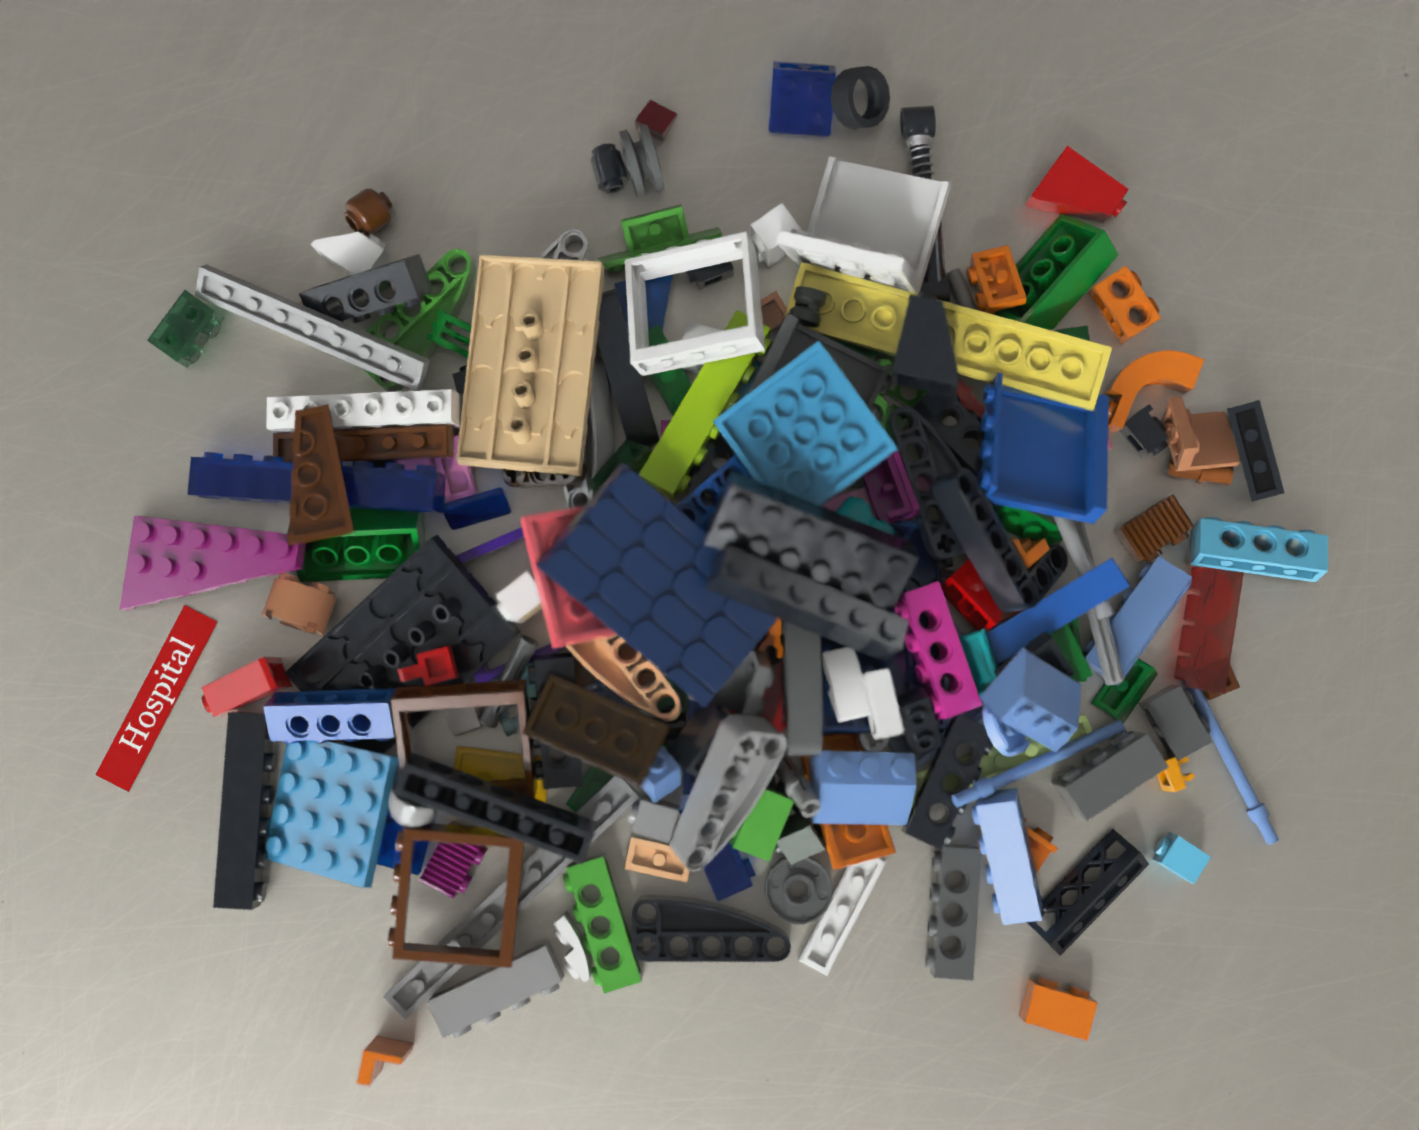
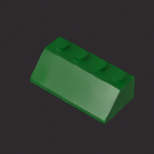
[994,214,1119,331]
[287,504,425,582]

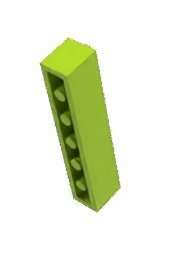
[639,310,772,500]

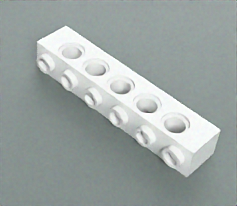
[267,389,463,433]

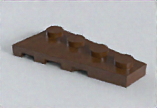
[287,404,355,546]

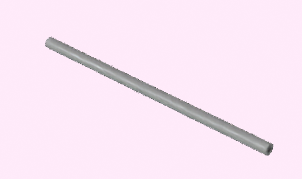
[946,268,1114,620]

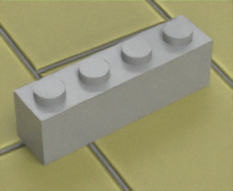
[427,941,564,1038]

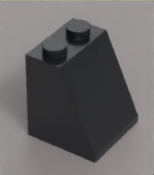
[891,292,959,397]

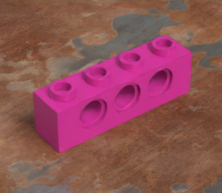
[894,581,982,720]

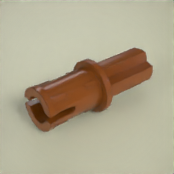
[1167,458,1234,485]

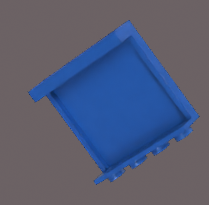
[978,373,1109,524]

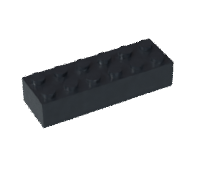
[705,471,919,613]

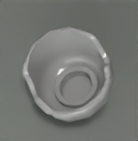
[388,789,438,828]

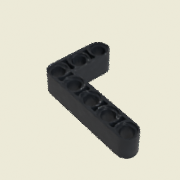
[932,469,1068,613]

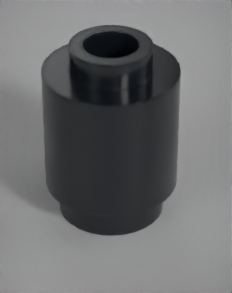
[591,143,629,194]

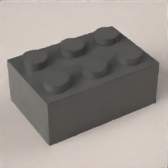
[1051,730,1169,821]

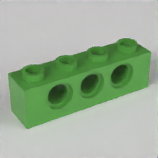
[563,853,642,994]

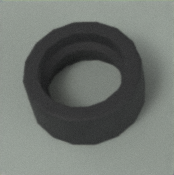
[831,66,890,129]

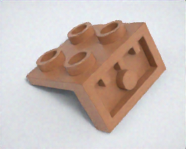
[1161,396,1240,472]

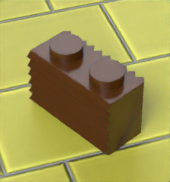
[1114,494,1194,563]

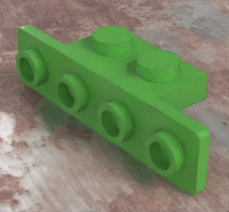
[598,204,723,272]

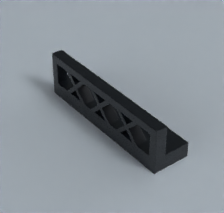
[1026,829,1149,956]

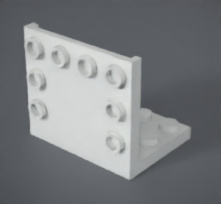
[776,157,951,294]

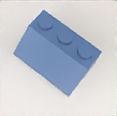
[980,648,1081,752]
[809,751,917,825]

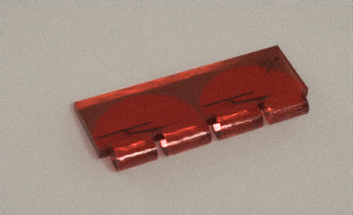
[1174,567,1244,695]

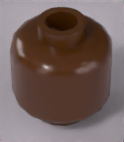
[344,188,392,236]

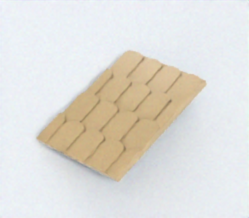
[456,255,604,476]

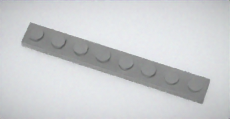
[195,264,430,391]

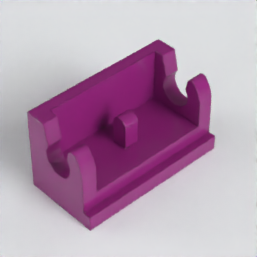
[862,450,920,524]

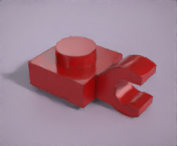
[398,646,459,686]

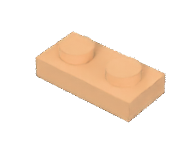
[624,836,690,883]

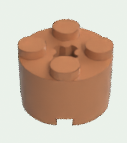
[262,573,337,636]

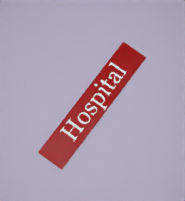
[95,605,218,792]

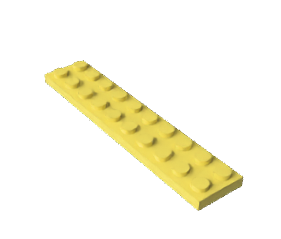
[784,262,1112,411]

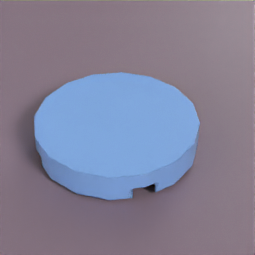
[982,703,1029,757]

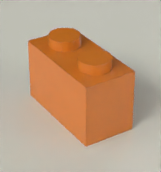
[1019,976,1098,1041]

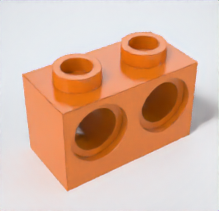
[1087,266,1161,345]

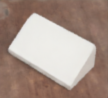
[862,669,903,740]

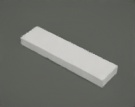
[798,858,887,976]

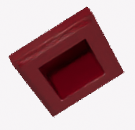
[635,99,678,142]

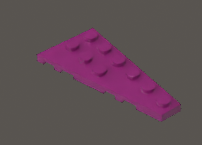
[119,515,306,610]

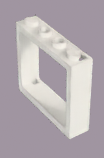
[625,231,765,376]

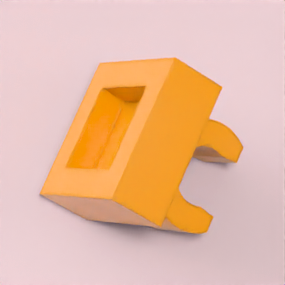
[1157,757,1195,792]

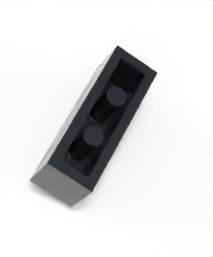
[1227,400,1285,501]

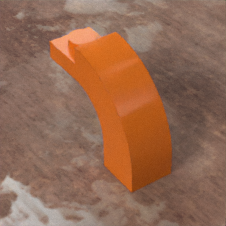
[1103,350,1205,433]

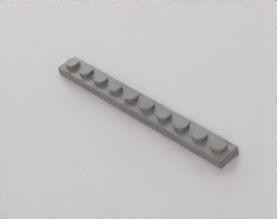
[383,776,640,1020]

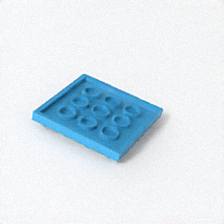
[713,341,898,506]
[264,740,399,888]

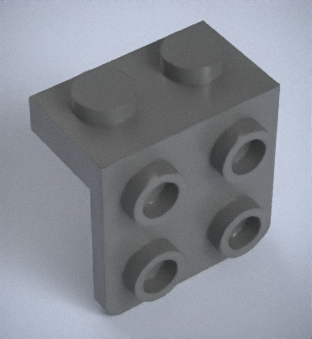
[687,649,774,717]

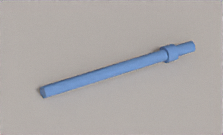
[1178,667,1279,845]
[952,720,1125,808]

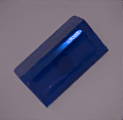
[441,487,512,530]

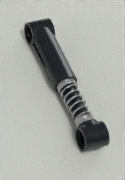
[900,105,950,303]

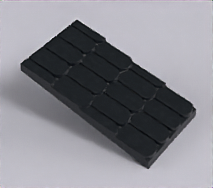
[284,534,521,754]

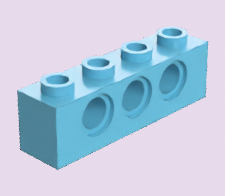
[1190,517,1328,582]

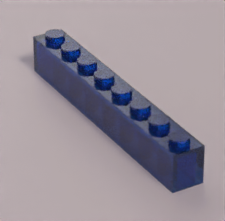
[187,452,446,514]

